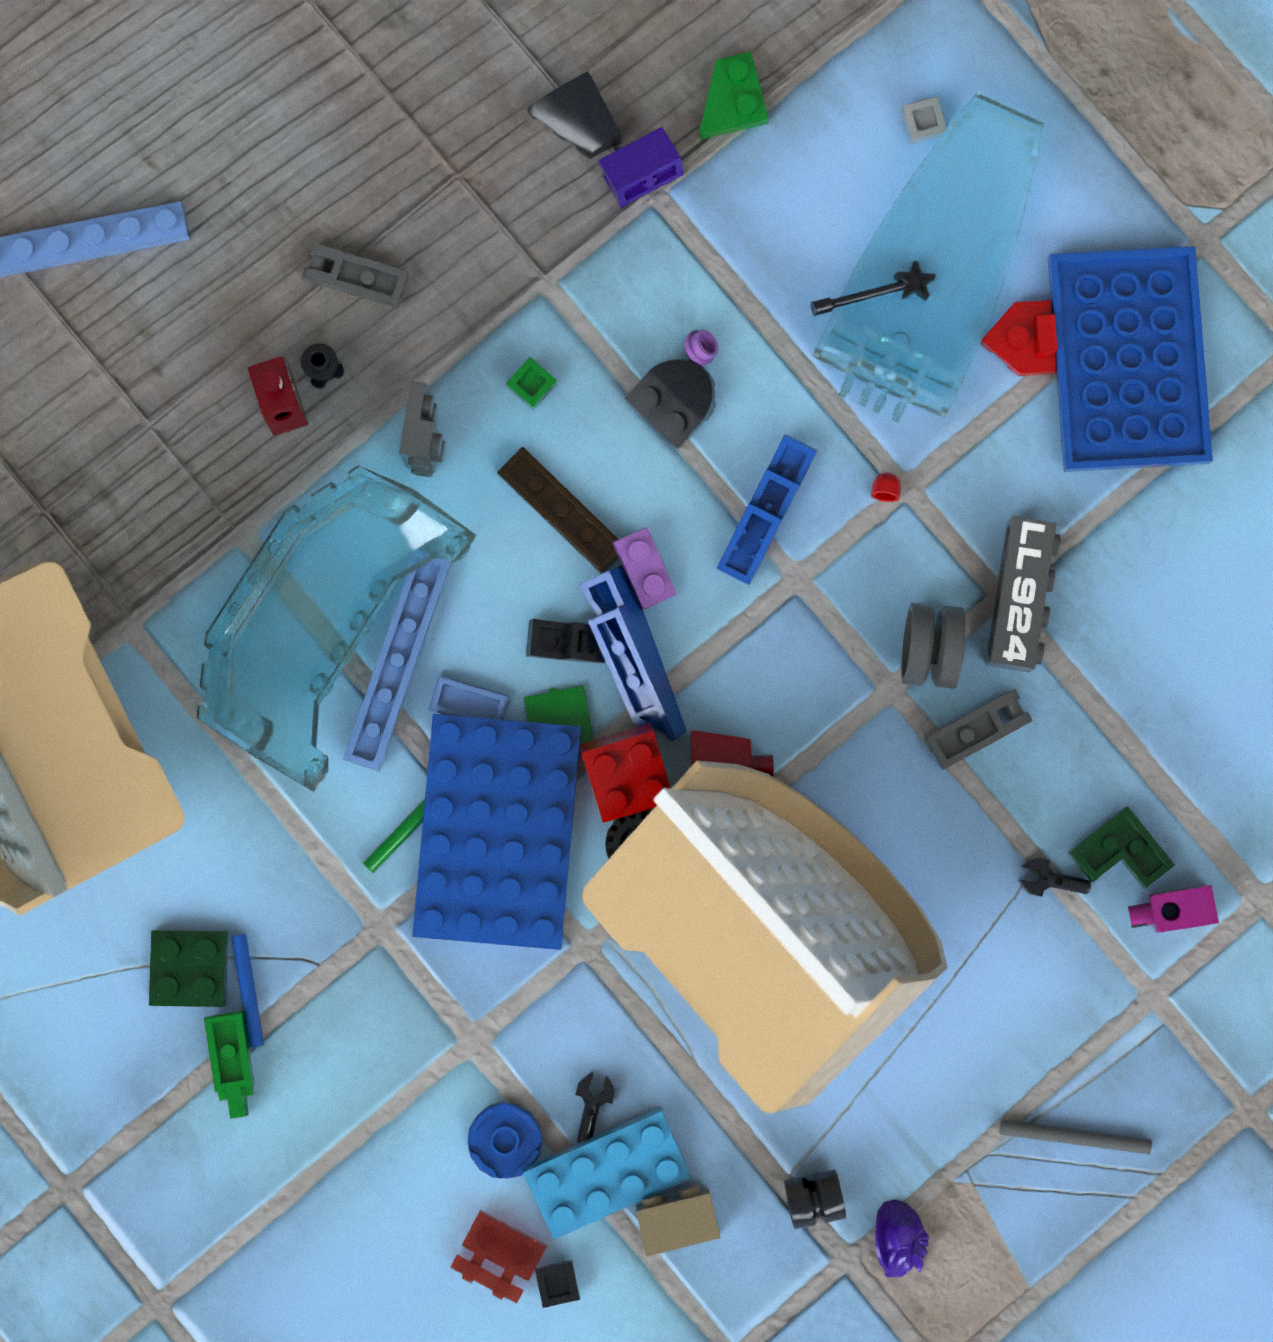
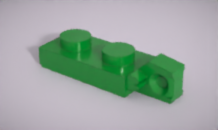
[204,1011,255,1119]

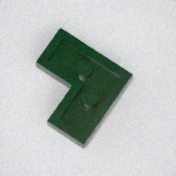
[1068,806,1175,889]

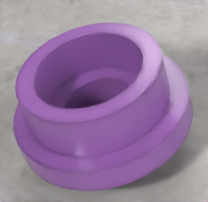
[684,330,718,366]

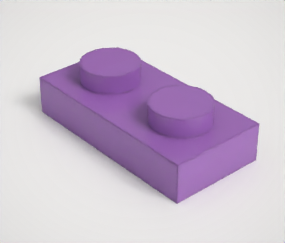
[612,527,677,610]

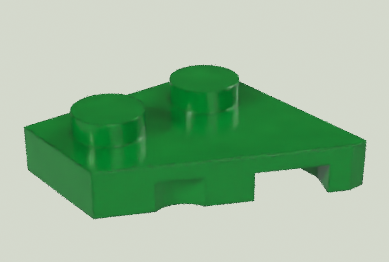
[699,51,768,140]

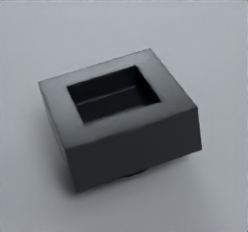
[535,1260,580,1308]

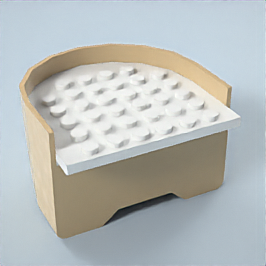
[582,761,947,1113]

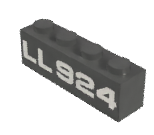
[986,516,1061,672]

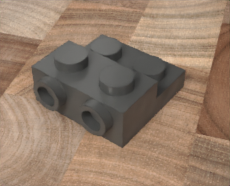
[399,381,446,477]

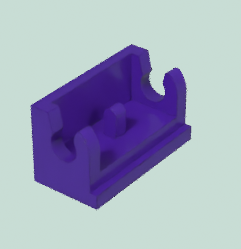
[598,127,684,208]

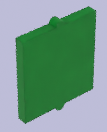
[524,685,594,752]

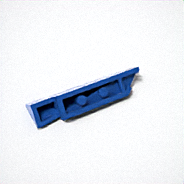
[579,565,687,741]

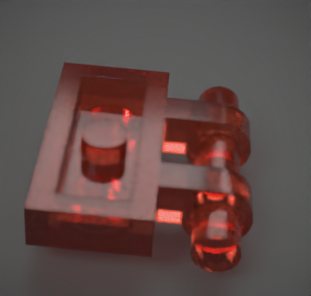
[450,1209,547,1304]

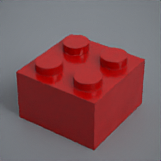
[580,723,671,823]

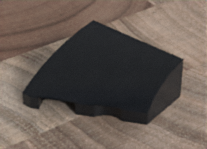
[527,71,621,159]

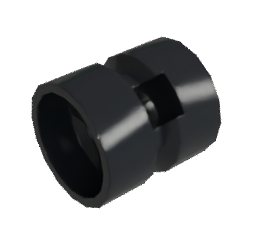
[783,1169,846,1230]

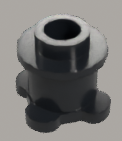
[301,343,344,389]

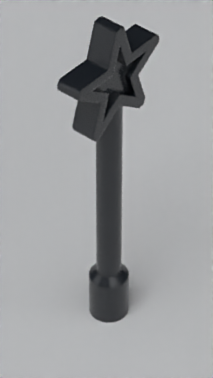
[811,260,936,316]

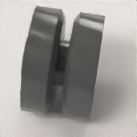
[901,602,966,689]

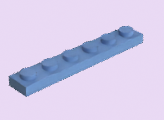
[0,201,190,277]
[343,550,452,772]

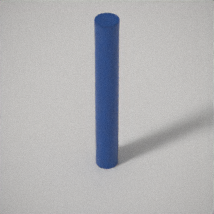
[231,934,264,1048]

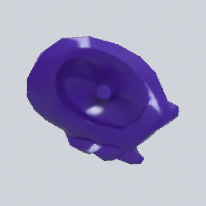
[875,1200,929,1278]

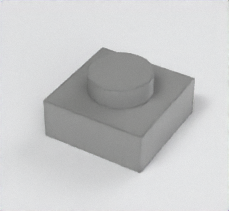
[901,97,947,144]

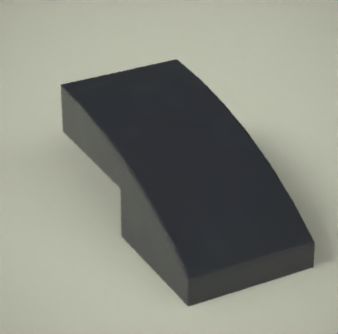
[526,619,605,663]

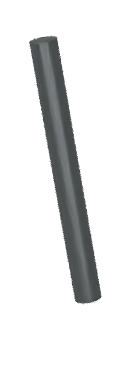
[999,1120,1152,1154]

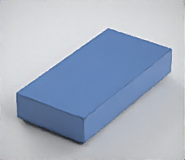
[428,675,510,720]

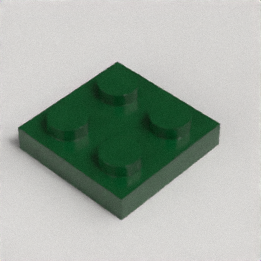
[149,930,229,1007]

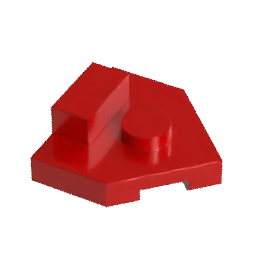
[980,300,1058,376]

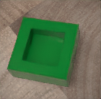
[506,357,558,410]

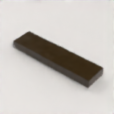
[497,446,619,574]

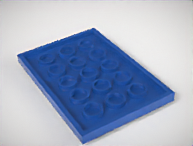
[1048,246,1213,472]
[412,714,581,950]

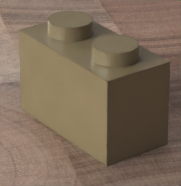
[636,1185,721,1257]

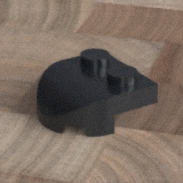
[625,359,716,449]

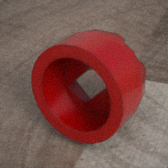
[871,472,901,502]

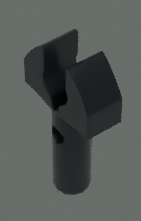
[1018,858,1091,897]
[576,1072,615,1143]

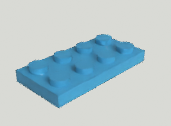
[522,1107,691,1240]

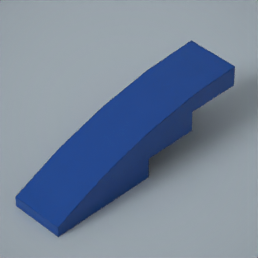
[716,434,818,585]

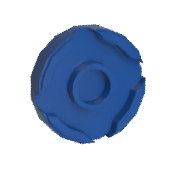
[467,1102,543,1179]

